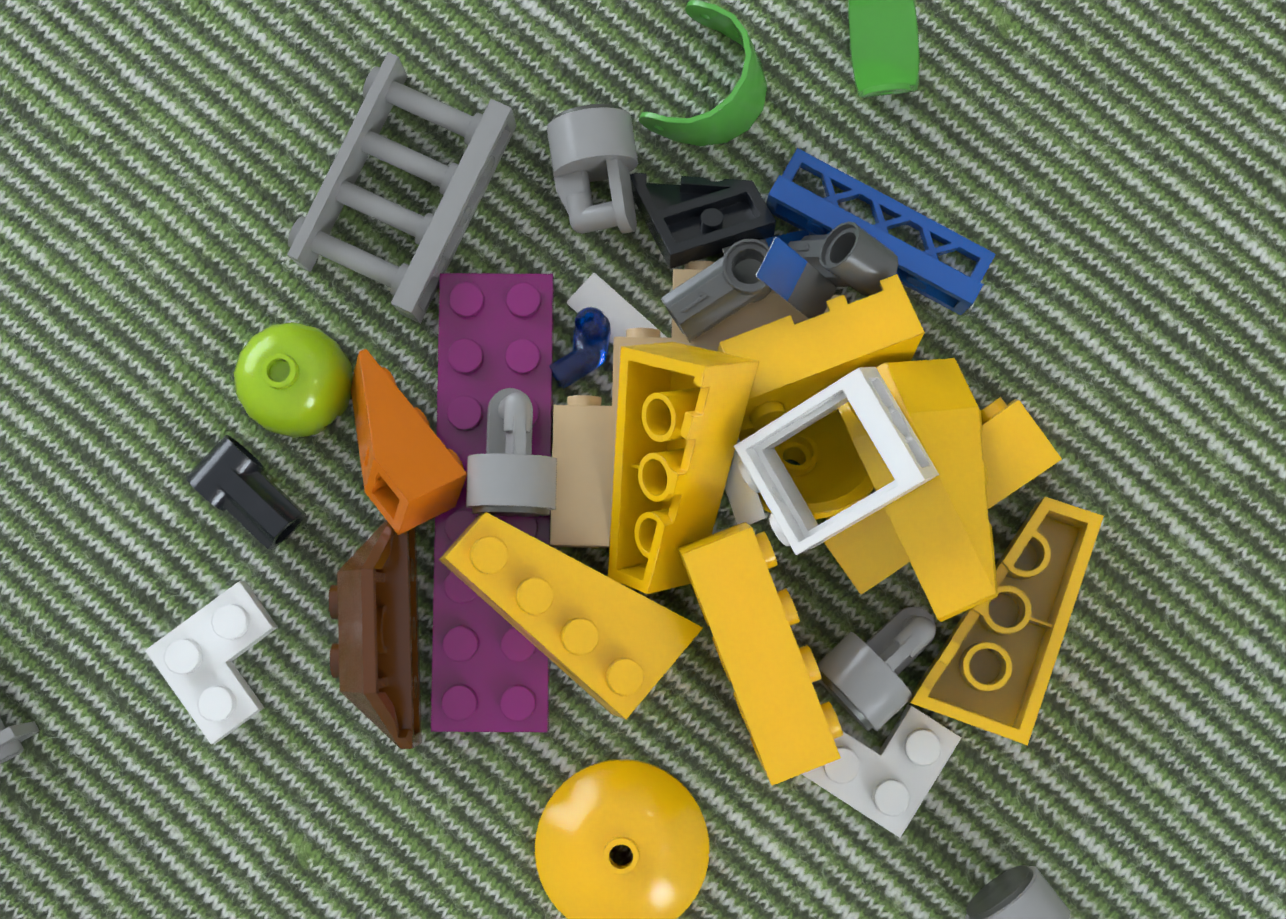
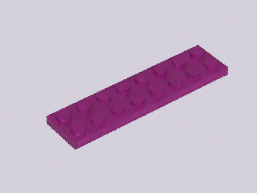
[431,273,554,732]

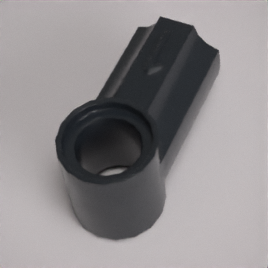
[186,435,306,550]

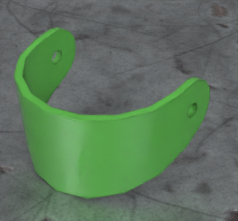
[639,0,767,146]
[848,0,920,98]

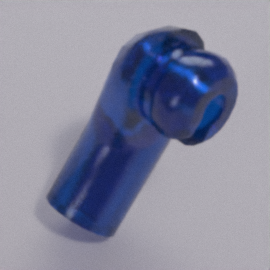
[549,307,611,390]

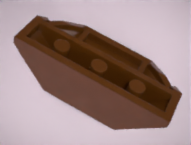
[329,520,422,749]

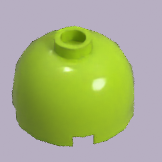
[234,322,353,438]

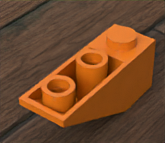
[351,349,467,535]

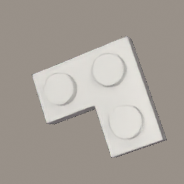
[145,581,278,744]
[802,705,961,838]

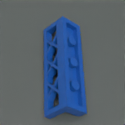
[766,148,996,315]

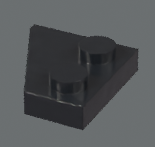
[630,173,776,269]

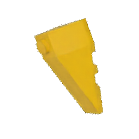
[838,358,998,622]

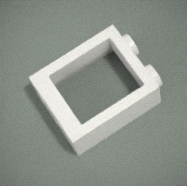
[734,367,939,555]

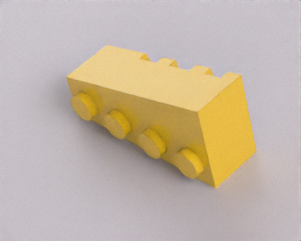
[608,342,759,594]
[824,397,1062,595]
[908,497,1104,746]
[438,512,703,720]
[678,522,843,786]

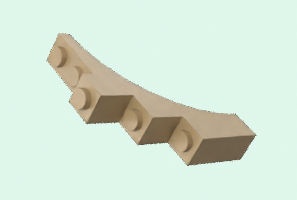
[550,261,847,548]

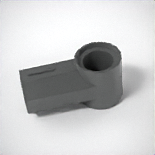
[788,221,898,297]
[661,239,772,343]

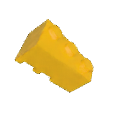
[717,274,925,430]

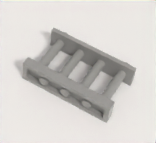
[287,52,517,324]

